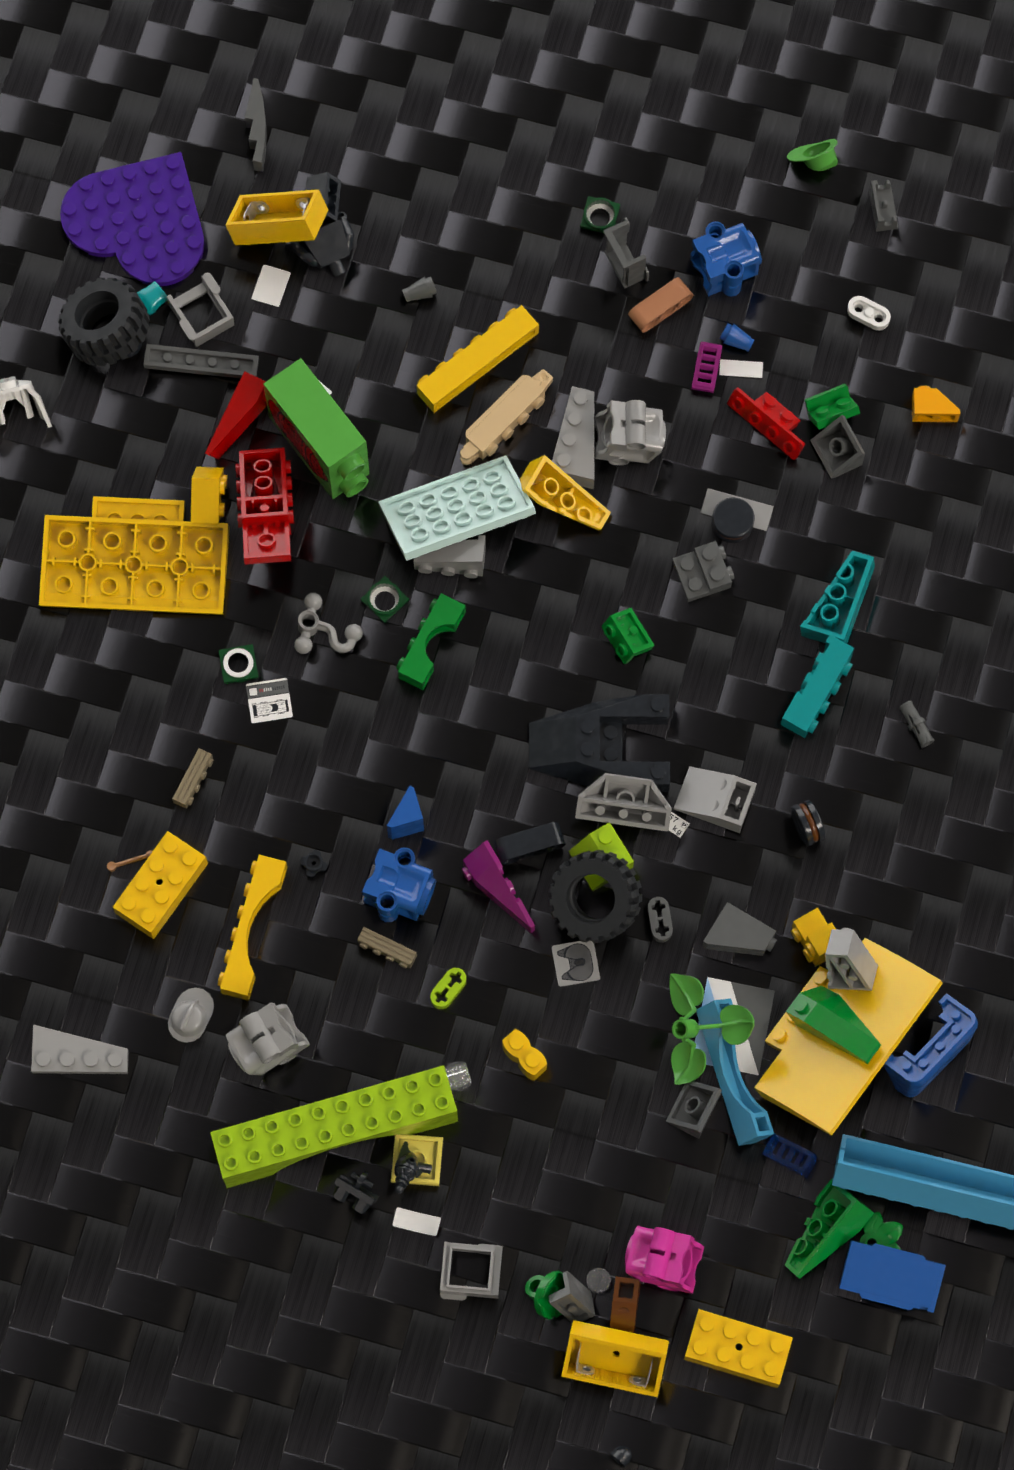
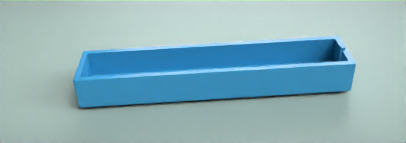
[832,1134,1014,1230]

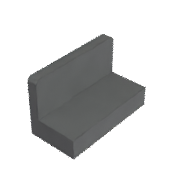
[548,1271,595,1323]

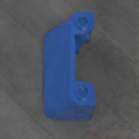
[884,993,978,1097]

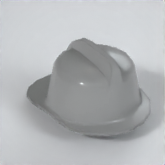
[168,988,214,1043]

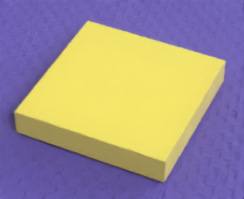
[391,1135,443,1186]

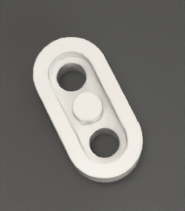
[847,296,891,330]

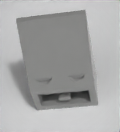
[674,766,757,833]

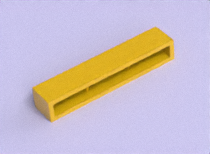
[416,305,539,413]

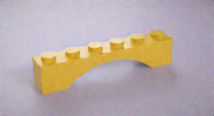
[218,855,287,1001]

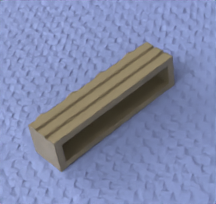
[172,748,214,809]
[357,927,417,968]

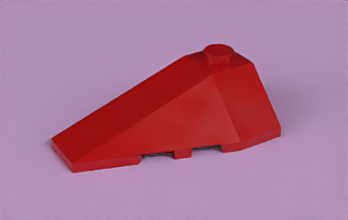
[205,371,267,459]

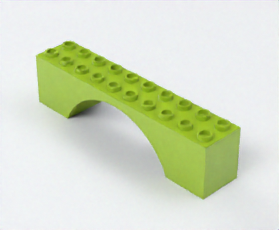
[210,1065,458,1188]

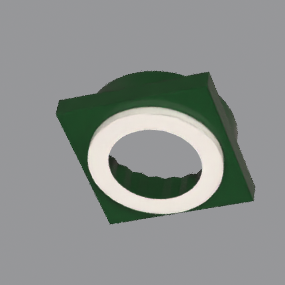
[580,196,620,234]
[360,576,409,623]
[219,644,258,684]

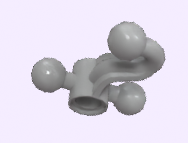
[294,593,363,654]

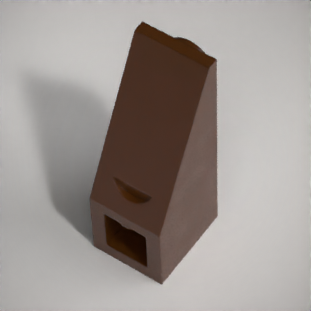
[610,1276,641,1354]

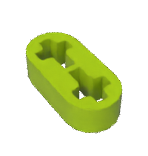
[430,968,466,1009]

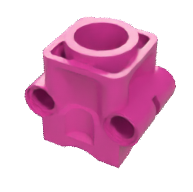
[625,1226,704,1294]

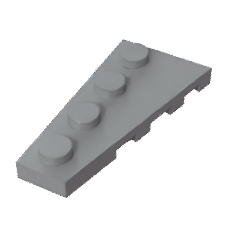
[31,1025,129,1074]

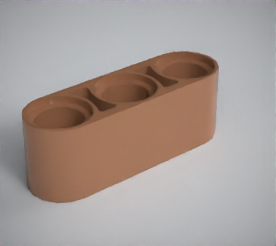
[628,277,693,333]

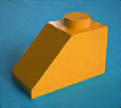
[912,386,960,422]

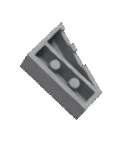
[414,535,486,578]
[825,928,878,991]

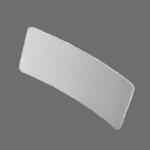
[392,1207,441,1236]

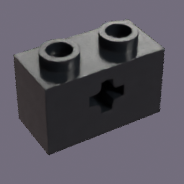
[304,172,341,225]

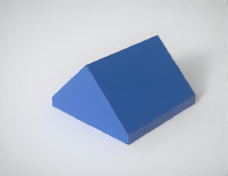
[387,786,424,840]

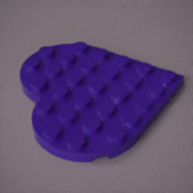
[60,152,204,286]

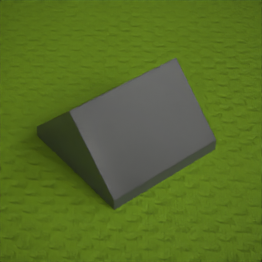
[810,415,865,479]
[666,1081,722,1139]

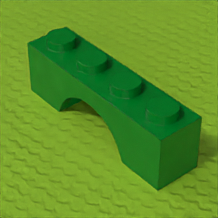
[396,593,466,690]

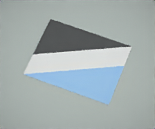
[695,977,775,1075]

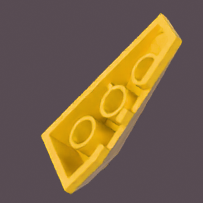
[520,455,611,530]

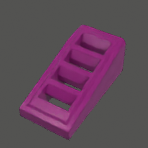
[691,342,722,393]

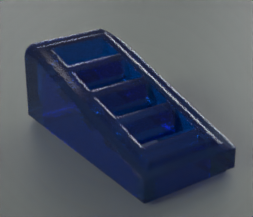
[762,1133,818,1178]

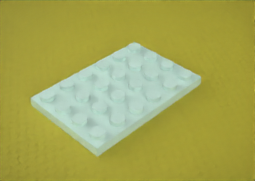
[378,455,536,561]

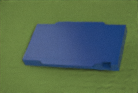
[839,1240,946,1313]

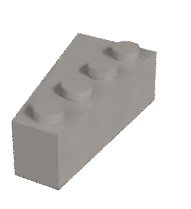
[552,386,594,489]

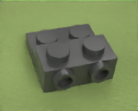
[672,541,734,602]

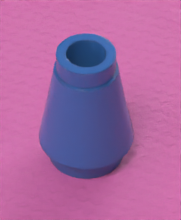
[719,323,754,351]

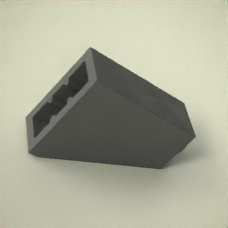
[702,902,777,956]

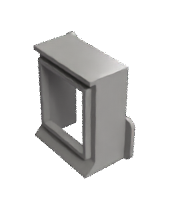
[167,273,234,347]
[440,1242,503,1301]

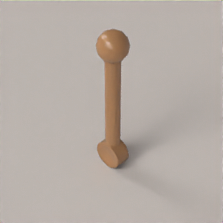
[107,850,153,872]

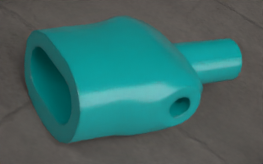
[137,281,167,315]

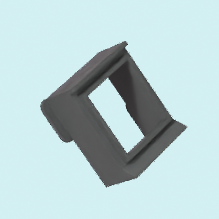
[604,217,649,289]

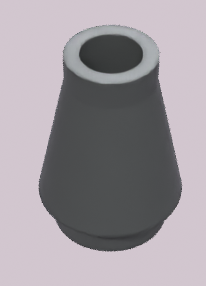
[402,276,437,302]

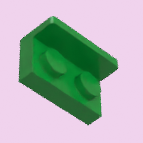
[805,384,860,430]
[601,608,655,664]

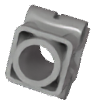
[595,400,666,465]
[226,1003,310,1075]

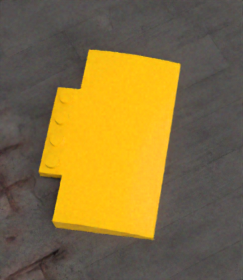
[39,496,229,615]
[754,938,943,1136]

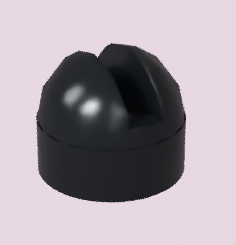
[610,1446,632,1467]

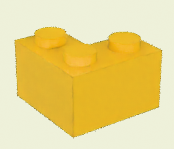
[191,466,228,524]
[791,908,836,967]

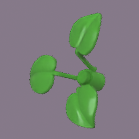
[670,973,755,1085]

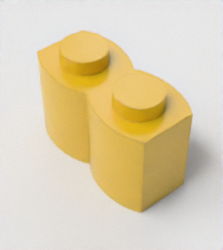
[502,1029,547,1081]

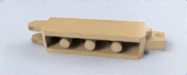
[460,369,553,466]

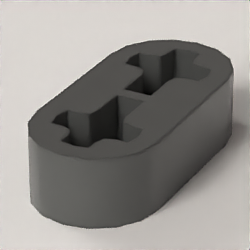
[647,897,673,943]

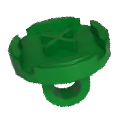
[525,1271,565,1320]

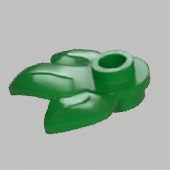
[859,1212,903,1250]

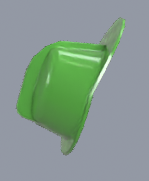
[787,139,838,171]

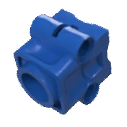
[690,221,762,297]
[362,848,436,922]

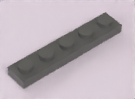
[144,344,259,378]

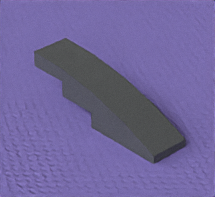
[245,78,267,172]

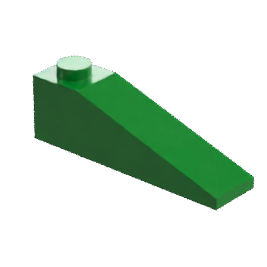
[786,986,881,1064]
[785,1179,874,1279]

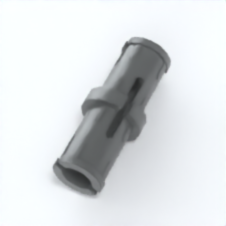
[899,700,935,748]

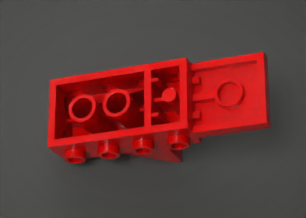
[235,448,294,565]

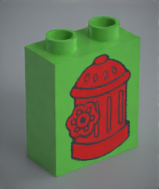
[263,358,369,499]

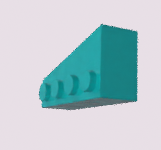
[800,551,875,644]
[781,635,854,738]

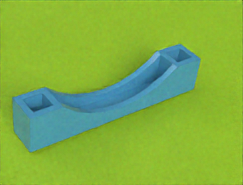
[696,998,774,1146]

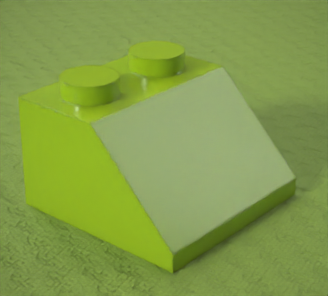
[569,822,634,891]

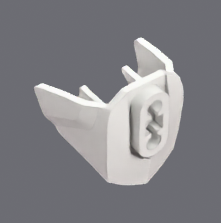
[0,376,52,428]

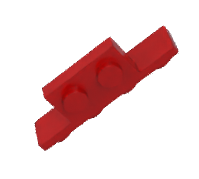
[727,387,805,460]

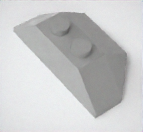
[575,773,672,831]

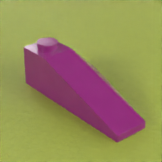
[461,840,535,933]

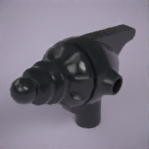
[394,1141,432,1194]

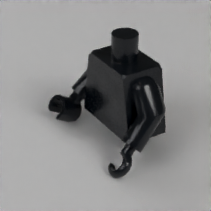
[285,212,354,277]

